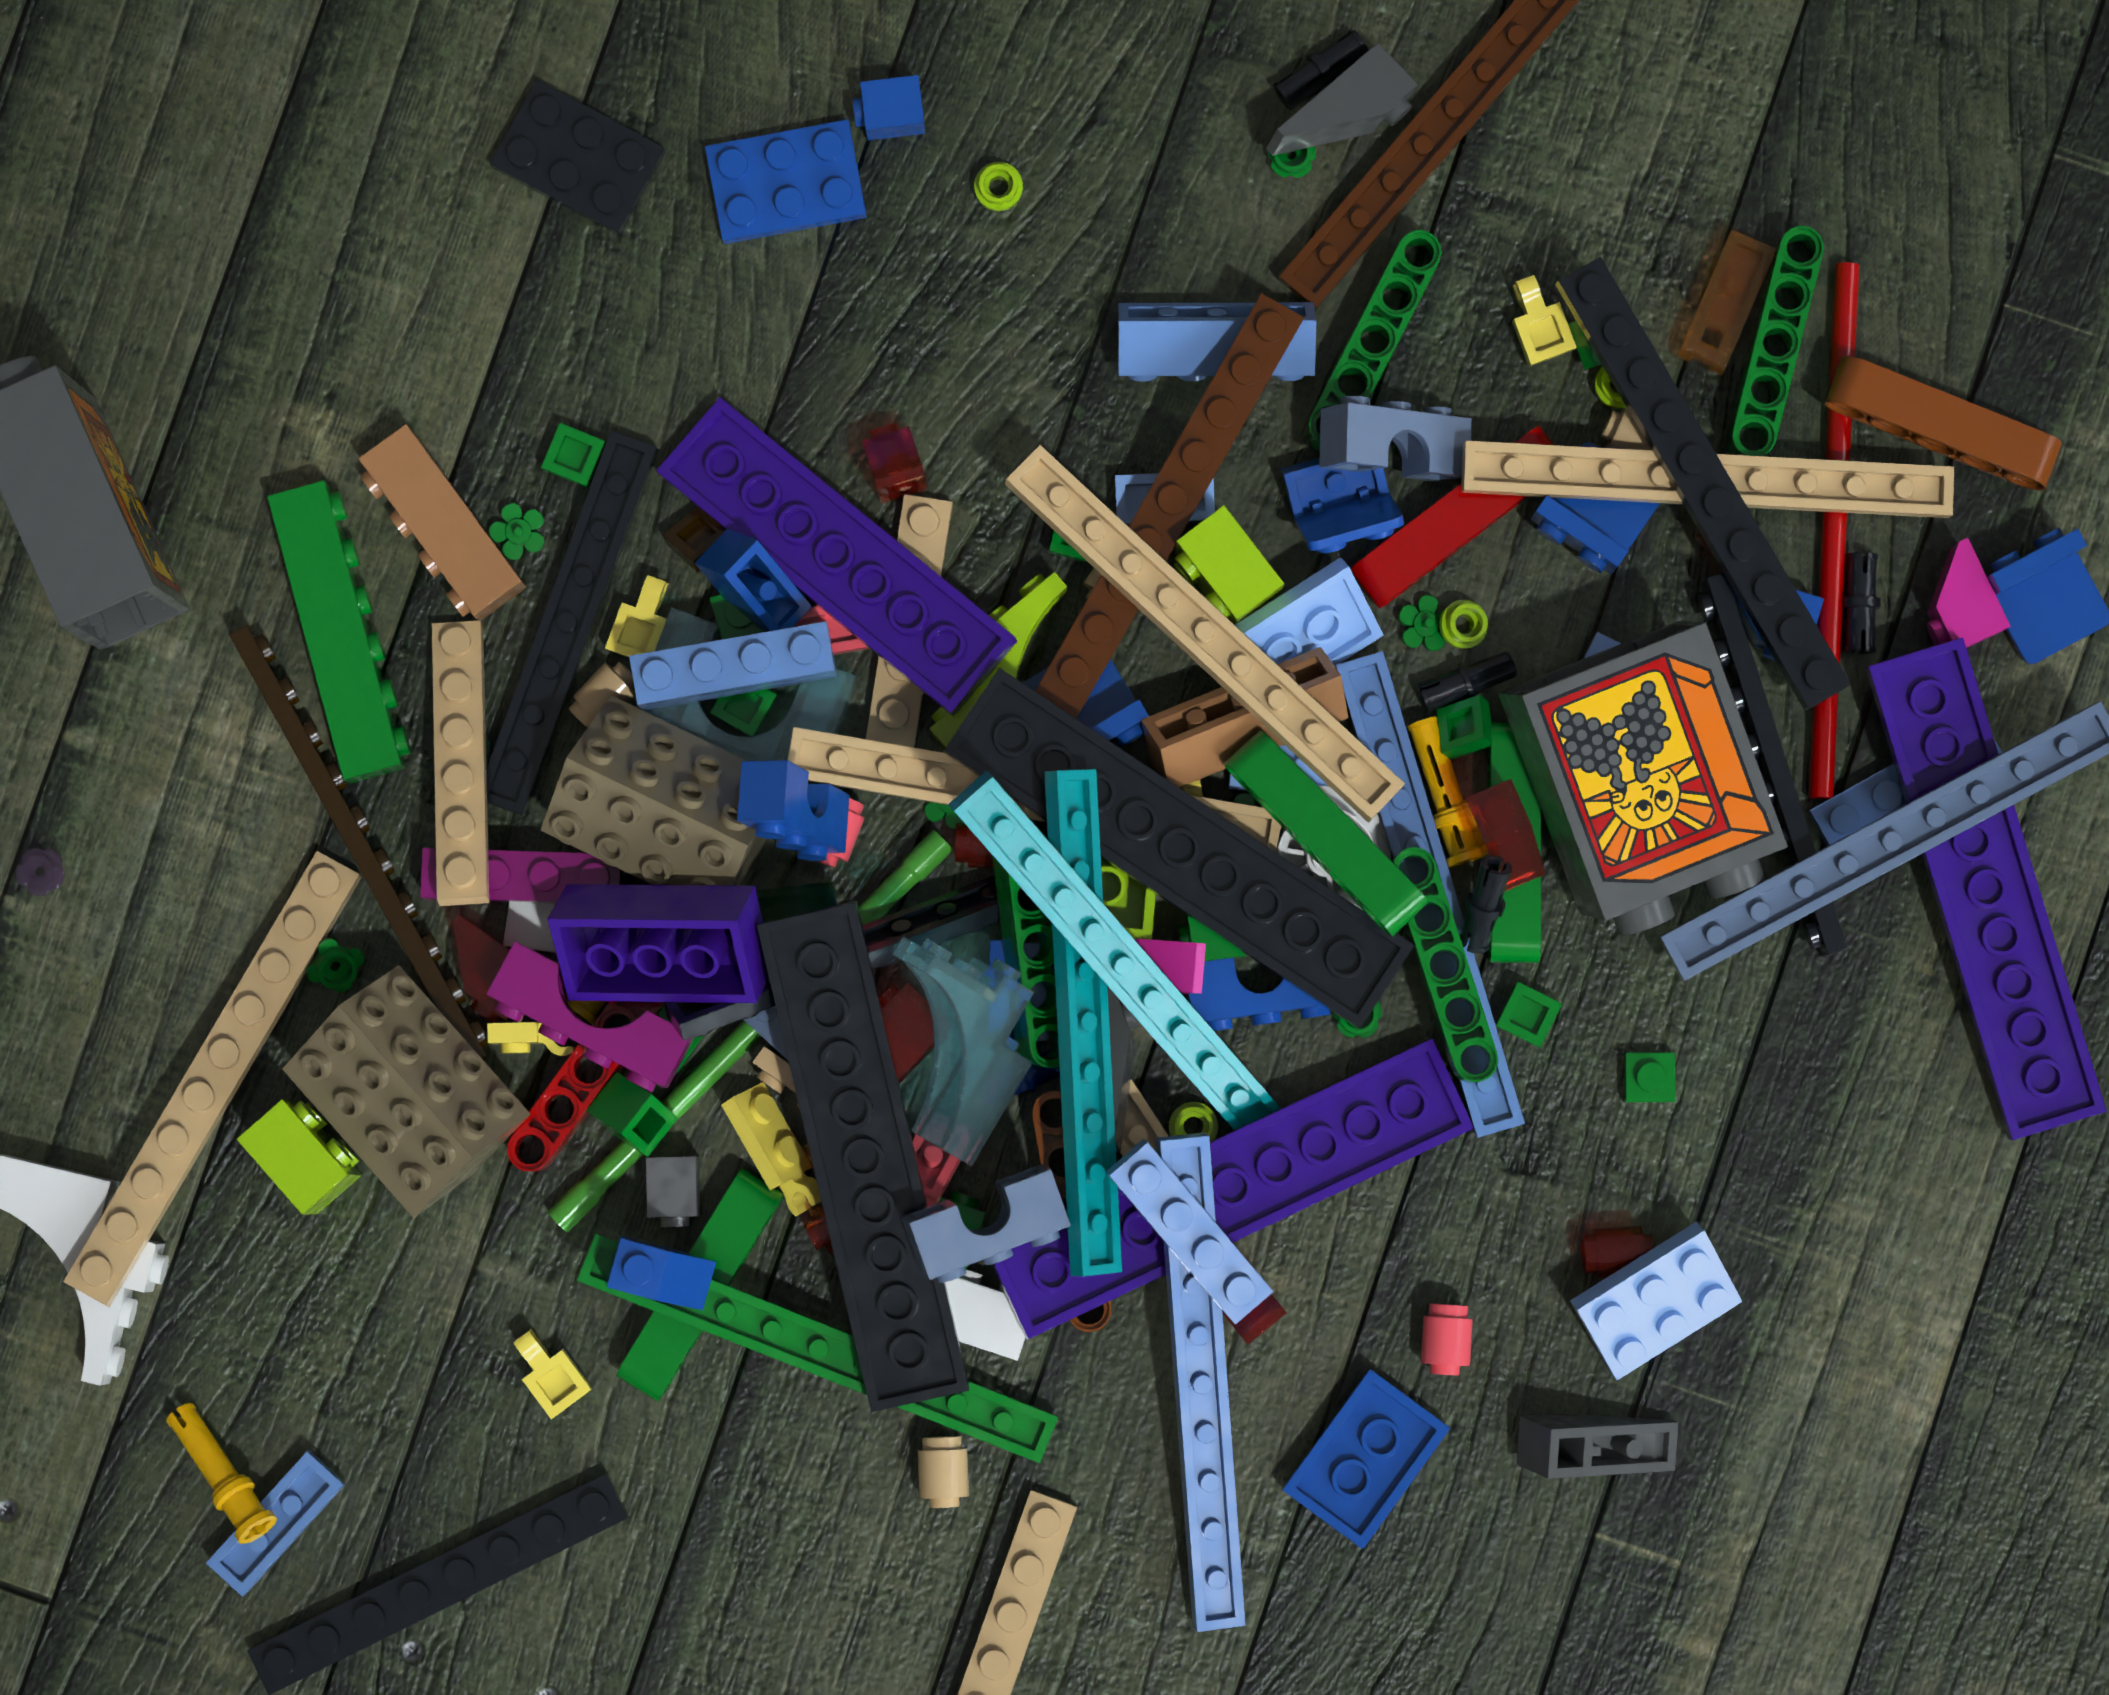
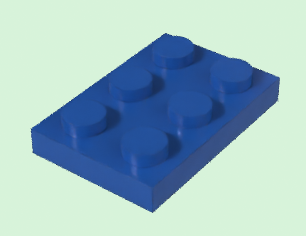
[705,119,867,244]
[1282,1369,1451,1549]

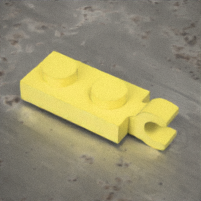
[721,1082,821,1216]

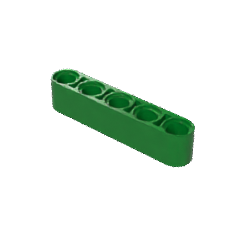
[1726,226,1824,457]
[1307,230,1442,452]
[1487,722,1541,963]
[1224,730,1429,937]
[992,829,1059,1068]
[1392,847,1498,1083]
[616,1168,784,1402]

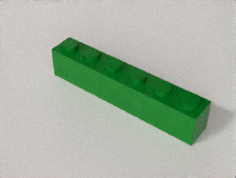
[267,480,411,784]

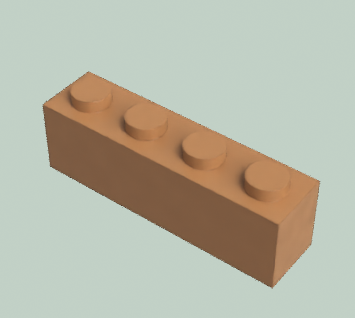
[358,424,527,621]
[1141,647,1348,788]

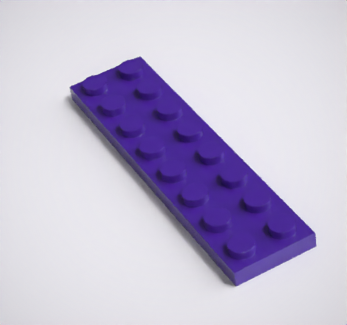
[656,397,1017,717]

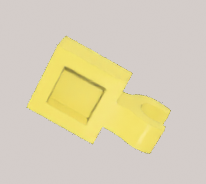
[1512,275,1577,367]
[605,575,670,657]
[487,1022,576,1056]
[513,1328,592,1419]

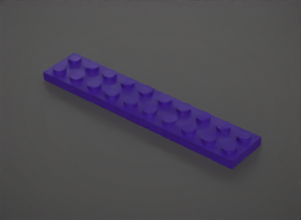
[1865,638,2107,1141]
[992,1038,1474,1339]

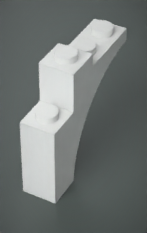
[0,1154,169,1386]

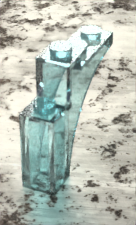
[893,937,1034,1166]

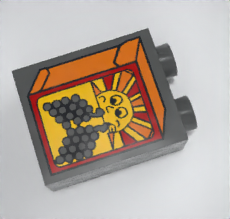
[0,356,190,650]
[1498,621,1788,936]

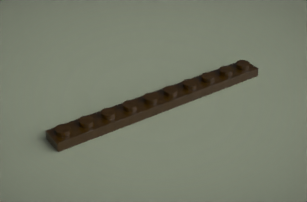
[229,625,490,1061]

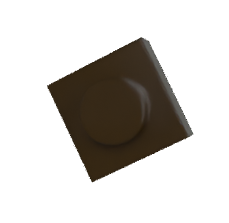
[663,507,726,573]

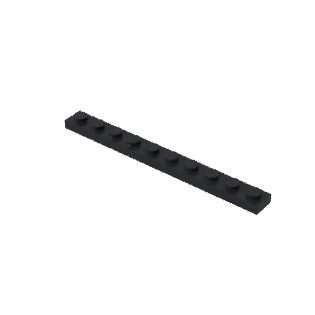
[1555,257,1851,711]

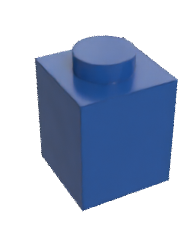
[852,75,926,141]

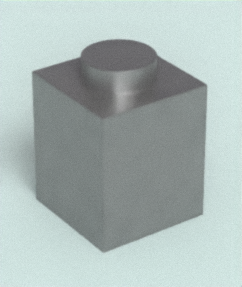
[646,1156,701,1227]

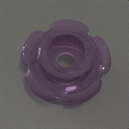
[16,848,65,896]

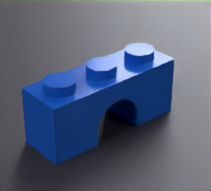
[737,760,850,861]
[1187,957,1331,1031]

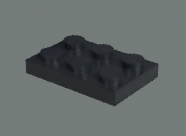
[490,80,666,236]

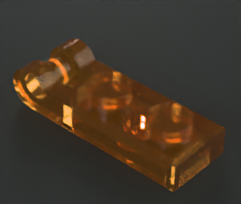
[1676,230,1776,376]

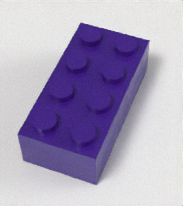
[547,884,769,1003]

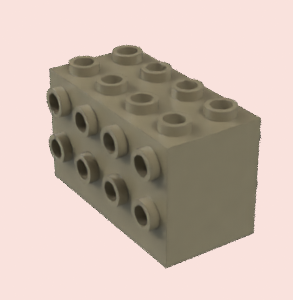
[540,695,766,886]
[282,965,530,1218]

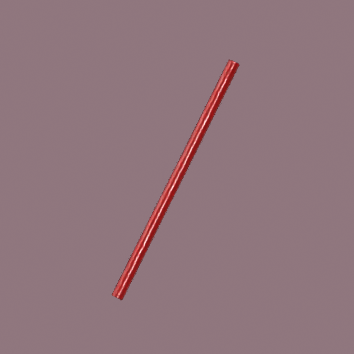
[1808,262,1860,799]

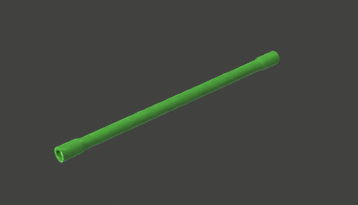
[547,829,954,1233]

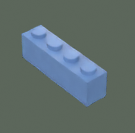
[1118,302,1316,382]
[629,622,837,711]

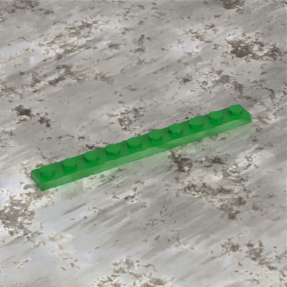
[576,1233,1059,1463]

